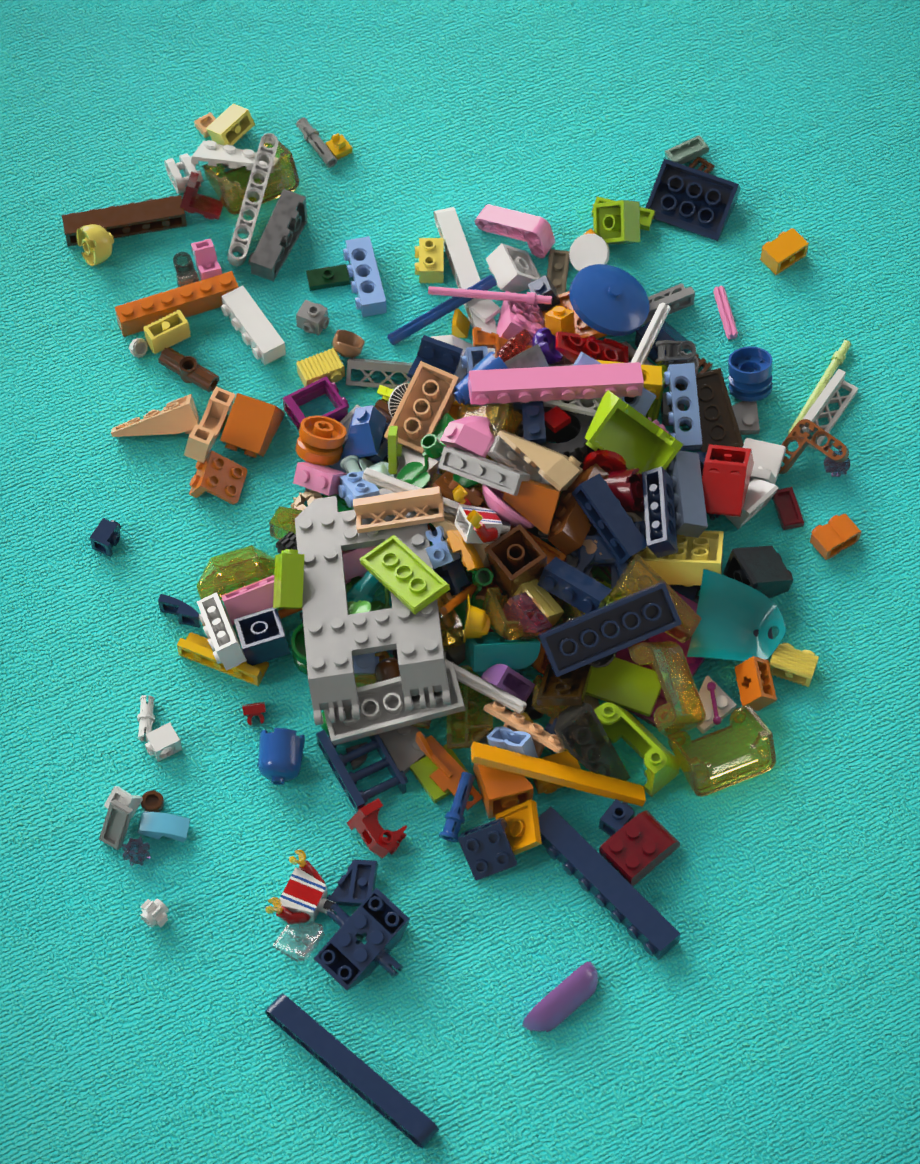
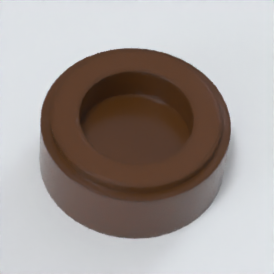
[141,790,164,812]

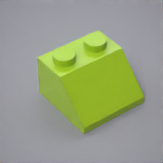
[593,200,640,244]

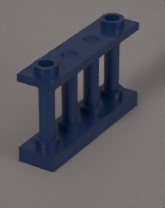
[316,730,408,812]

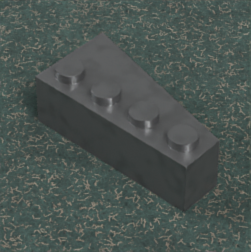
[249,189,307,281]

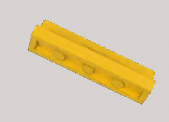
[177,632,269,686]

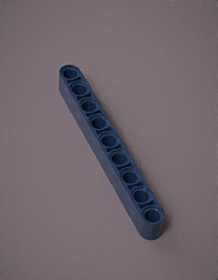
[265,993,439,1149]

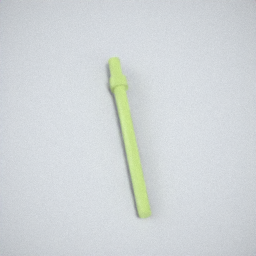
[788,340,851,435]

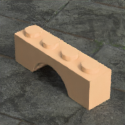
[184,387,236,463]

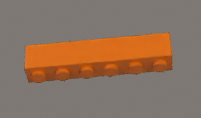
[115,271,239,337]

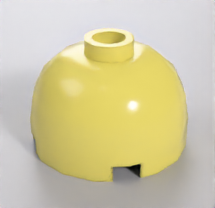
[76,224,114,266]

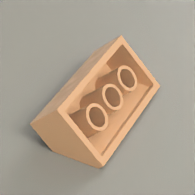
[384,361,460,454]

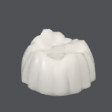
[129,338,148,358]

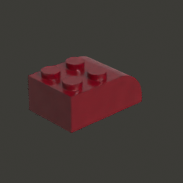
[599,811,680,886]

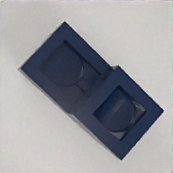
[158,594,201,628]

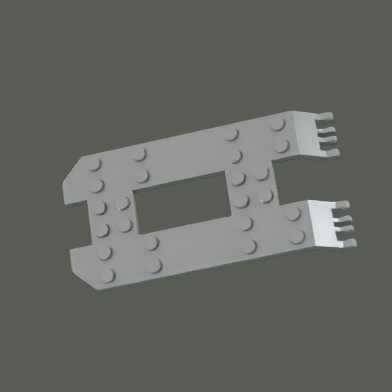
[295,488,451,725]

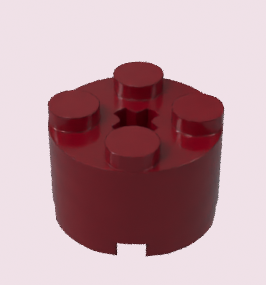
[604,468,644,513]

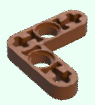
[779,419,849,474]

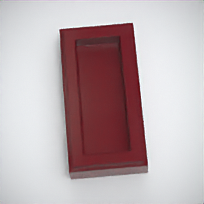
[772,487,804,530]

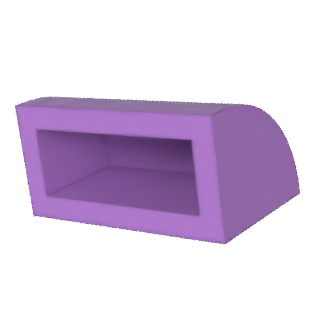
[481,664,536,702]

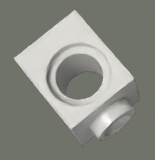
[145,722,182,762]

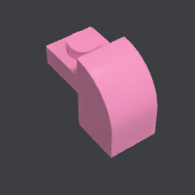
[191,239,222,280]

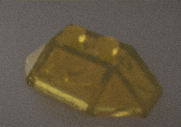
[196,545,275,601]
[447,665,493,749]

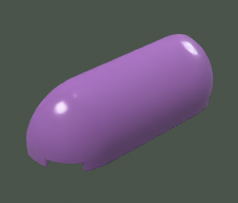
[523,961,598,1032]

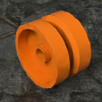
[295,416,347,466]

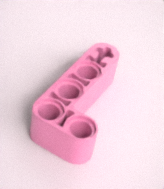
[475,205,555,258]

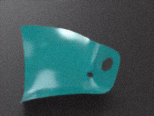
[687,569,786,662]

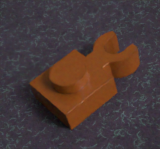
[448,480,485,508]

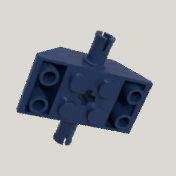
[313,888,411,991]

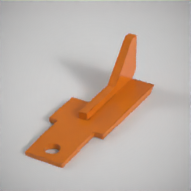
[416,731,483,810]

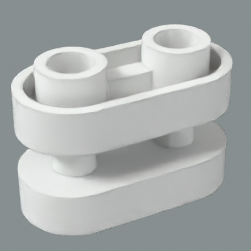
[164,153,203,194]

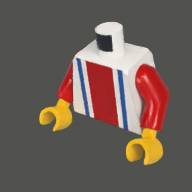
[452,485,510,544]
[265,850,335,925]

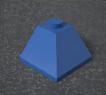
[341,405,387,460]

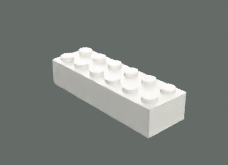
[324,662,465,746]

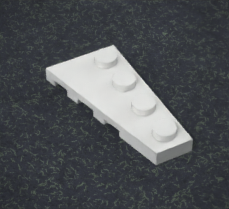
[191,140,279,173]

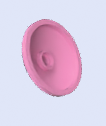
[482,485,535,529]

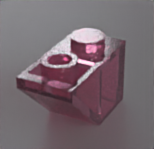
[499,592,552,633]

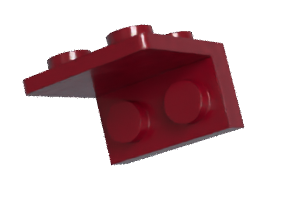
[180,171,224,220]

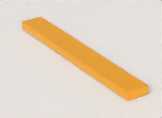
[471,741,646,807]

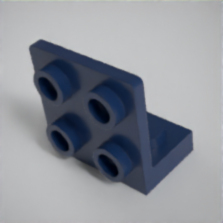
[407,335,463,378]
[458,817,518,880]

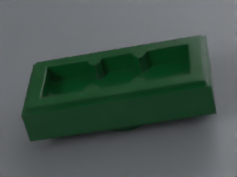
[306,264,350,291]

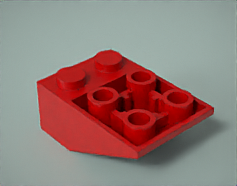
[702,444,754,517]

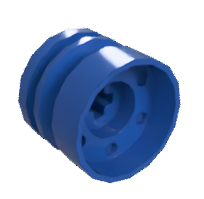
[728,346,773,402]

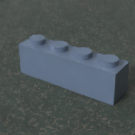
[666,450,708,538]

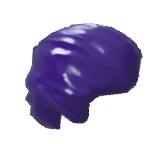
[532,327,563,365]

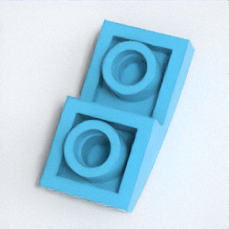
[138,812,190,842]

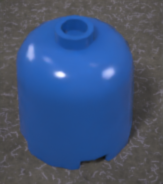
[258,728,305,785]

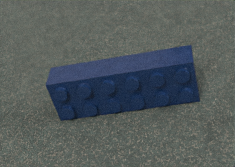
[538,582,682,677]

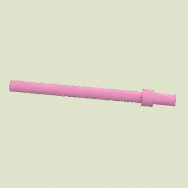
[428,286,552,305]

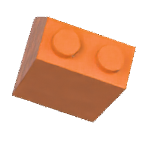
[220,393,285,458]
[500,479,561,534]
[473,746,533,819]

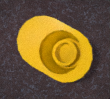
[464,594,490,643]

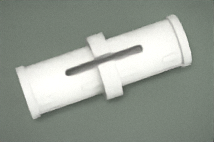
[137,695,155,742]

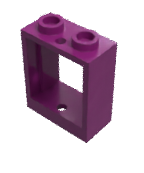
[283,376,349,431]

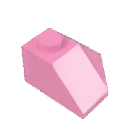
[440,415,494,458]

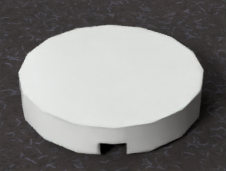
[569,233,610,271]

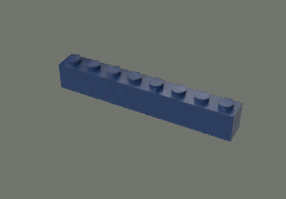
[538,807,681,960]

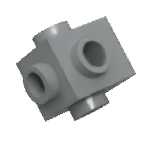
[296,300,330,335]

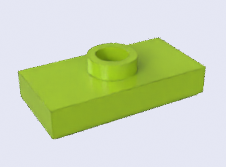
[388,426,402,474]

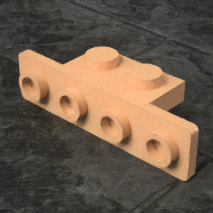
[483,701,568,758]

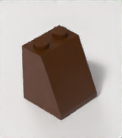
[484,524,547,603]

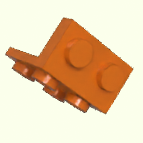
[189,451,247,505]

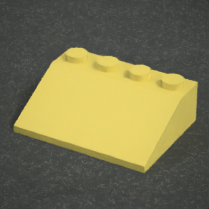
[632,531,724,587]

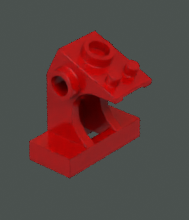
[347,798,407,859]

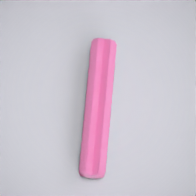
[713,286,738,340]

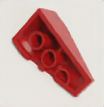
[556,331,629,364]

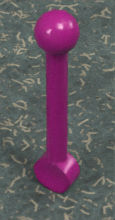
[707,682,722,725]

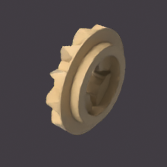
[290,489,322,517]

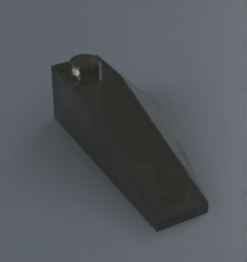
[554,702,630,781]

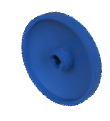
[569,264,650,336]

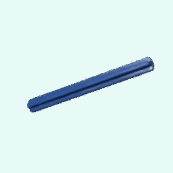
[387,275,497,345]

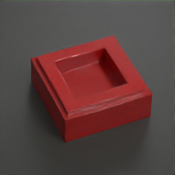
[544,406,571,433]

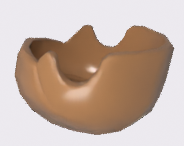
[332,330,365,358]

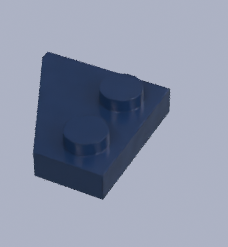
[327,860,378,907]

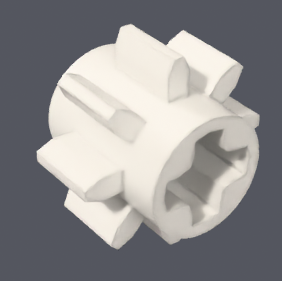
[140,899,169,928]

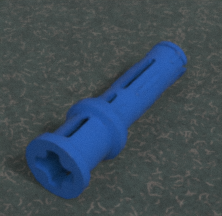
[439,772,475,842]

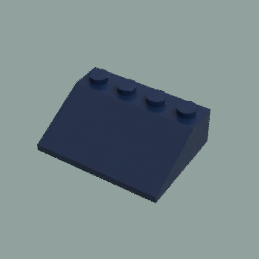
[645,158,741,241]

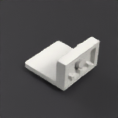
[743,438,786,484]

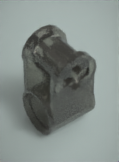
[173,252,199,287]

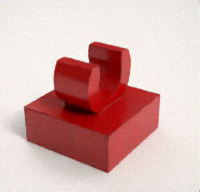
[242,702,266,725]

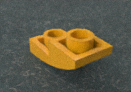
[446,530,484,571]

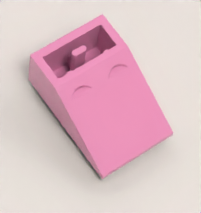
[496,290,544,346]

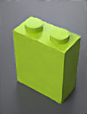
[273,549,305,609]

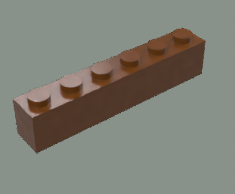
[62,195,187,247]

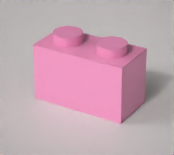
[293,462,346,496]

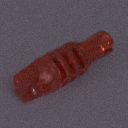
[496,329,533,362]

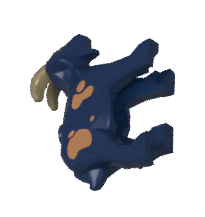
[569,512,646,591]

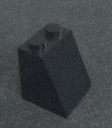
[723,546,793,598]

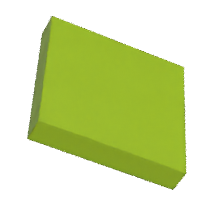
[410,743,469,804]

